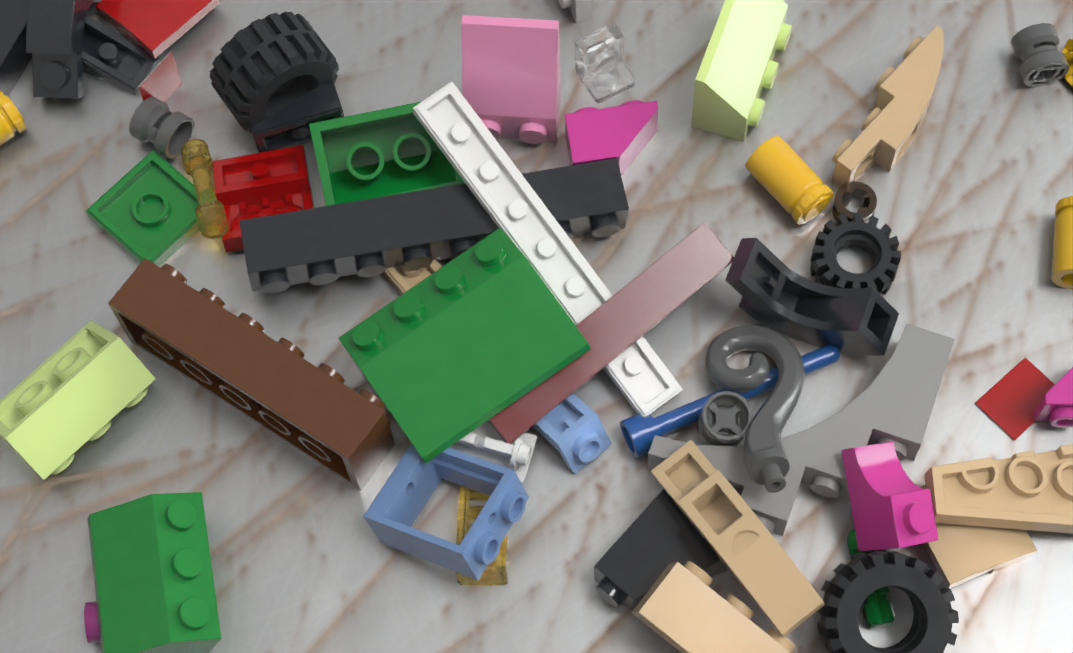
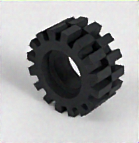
[810,213,901,295]

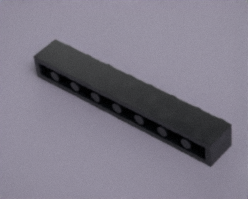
[239,158,629,293]

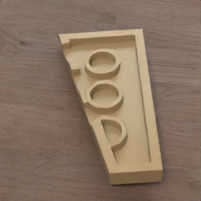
[924,444,1073,534]

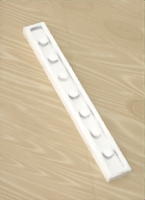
[413,81,683,417]

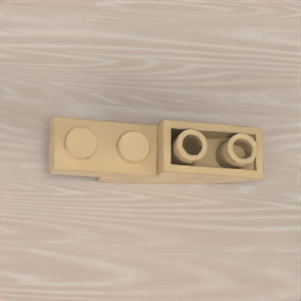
[831,25,944,187]
[651,440,825,637]

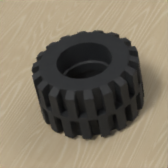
[210,12,339,133]
[817,550,959,653]

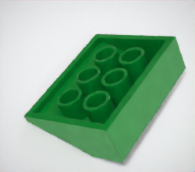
[338,228,591,463]

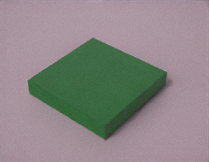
[85,150,219,267]

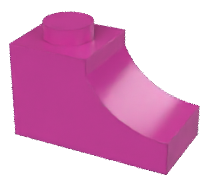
[841,441,939,551]

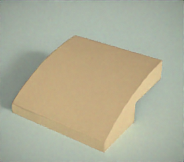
[920,485,1038,589]

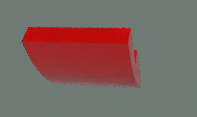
[95,0,221,59]
[212,145,314,253]

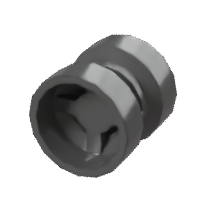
[1011,23,1069,87]
[129,96,195,159]
[697,391,753,446]

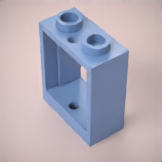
[363,444,529,580]

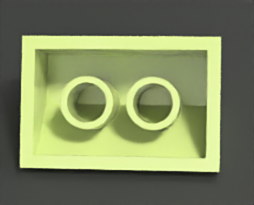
[691,0,792,142]
[0,320,156,480]

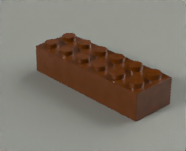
[108,258,395,491]

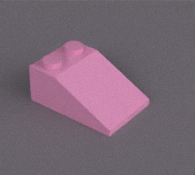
[461,15,561,144]

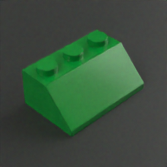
[309,101,465,206]
[87,492,221,653]

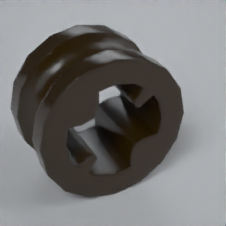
[832,181,877,223]

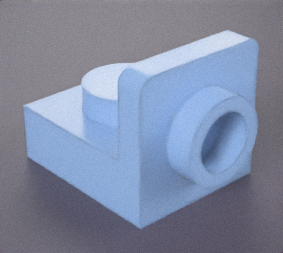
[532,393,611,473]

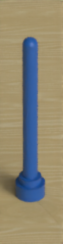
[620,345,840,458]

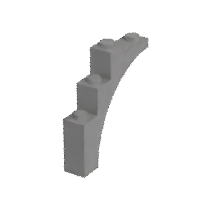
[647,324,955,536]

